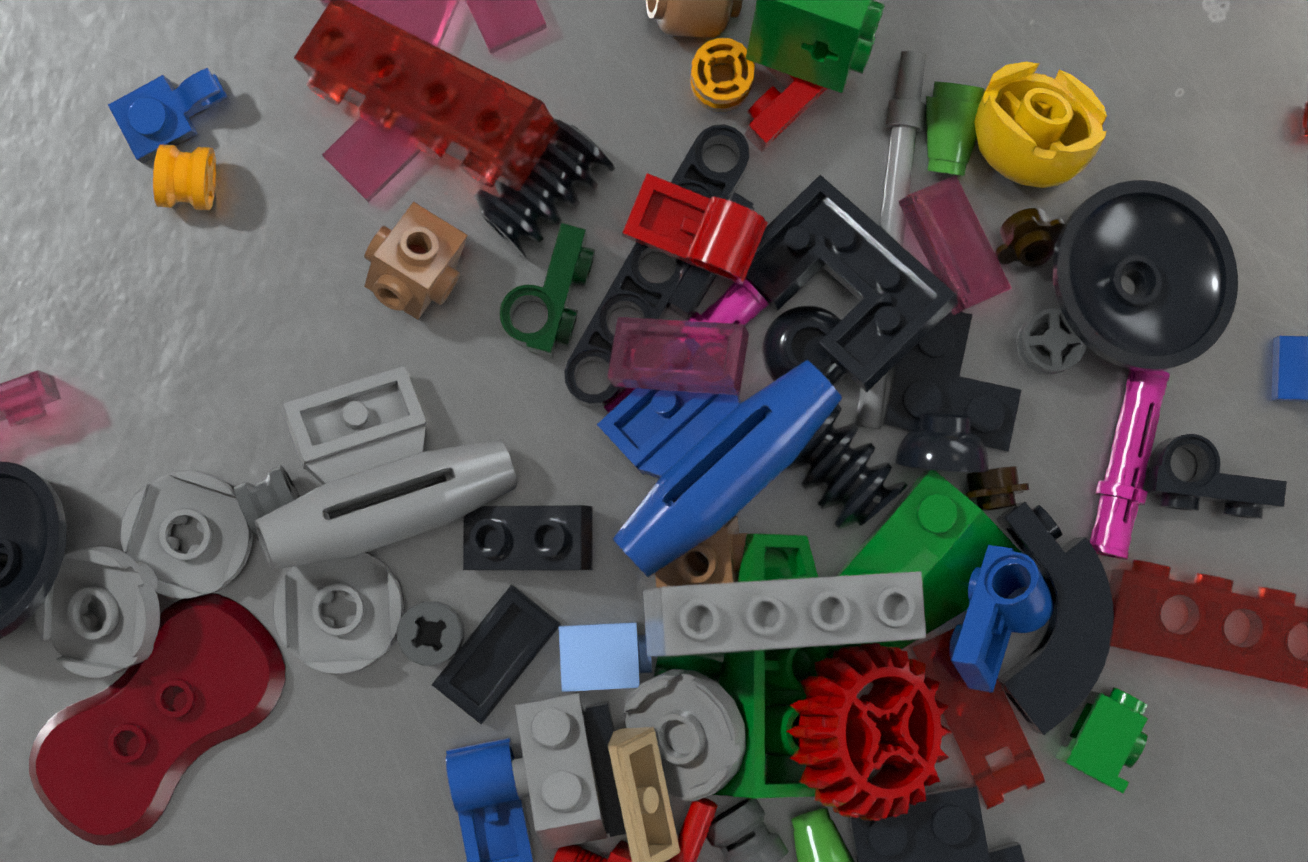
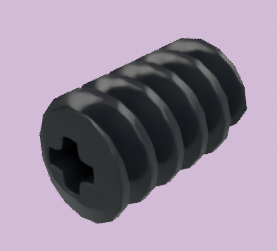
[474,118,615,258]
[787,404,908,529]

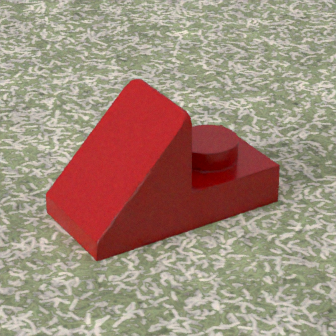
[744,66,828,153]

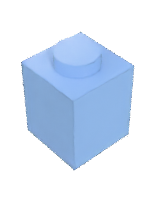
[559,621,652,692]

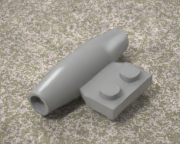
[255,365,517,570]

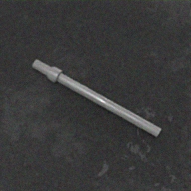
[856,51,926,429]

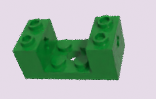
[746,0,885,93]

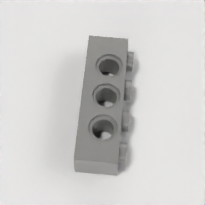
[643,572,926,657]

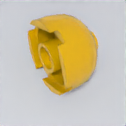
[974,61,1107,188]

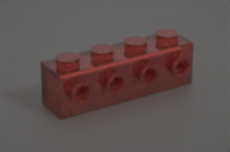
[294,0,559,191]

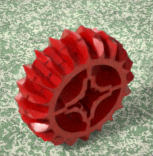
[786,643,953,821]

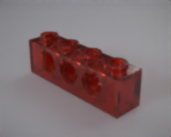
[1109,559,1308,689]

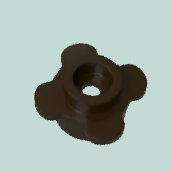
[995,208,1065,267]
[964,466,1030,511]

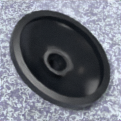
[1053,180,1238,371]
[0,461,67,639]

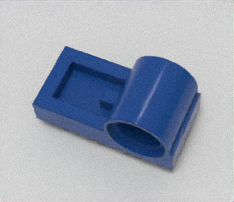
[949,545,1054,693]
[446,737,535,862]

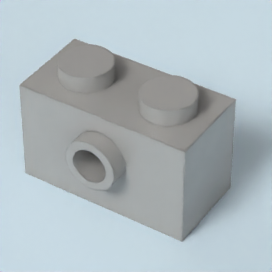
[512,693,607,850]

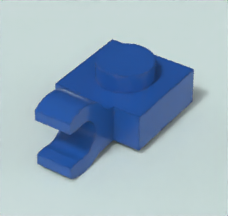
[108,68,228,163]

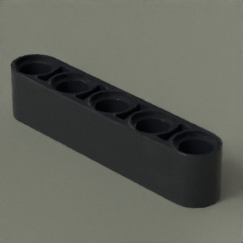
[564,124,750,408]

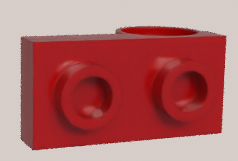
[622,173,768,285]

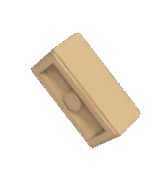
[608,727,680,862]

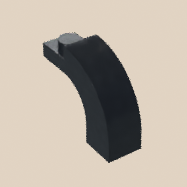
[996,502,1114,735]

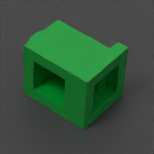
[1055,687,1148,794]

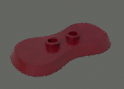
[29,593,285,846]

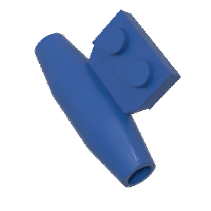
[597,337,842,577]

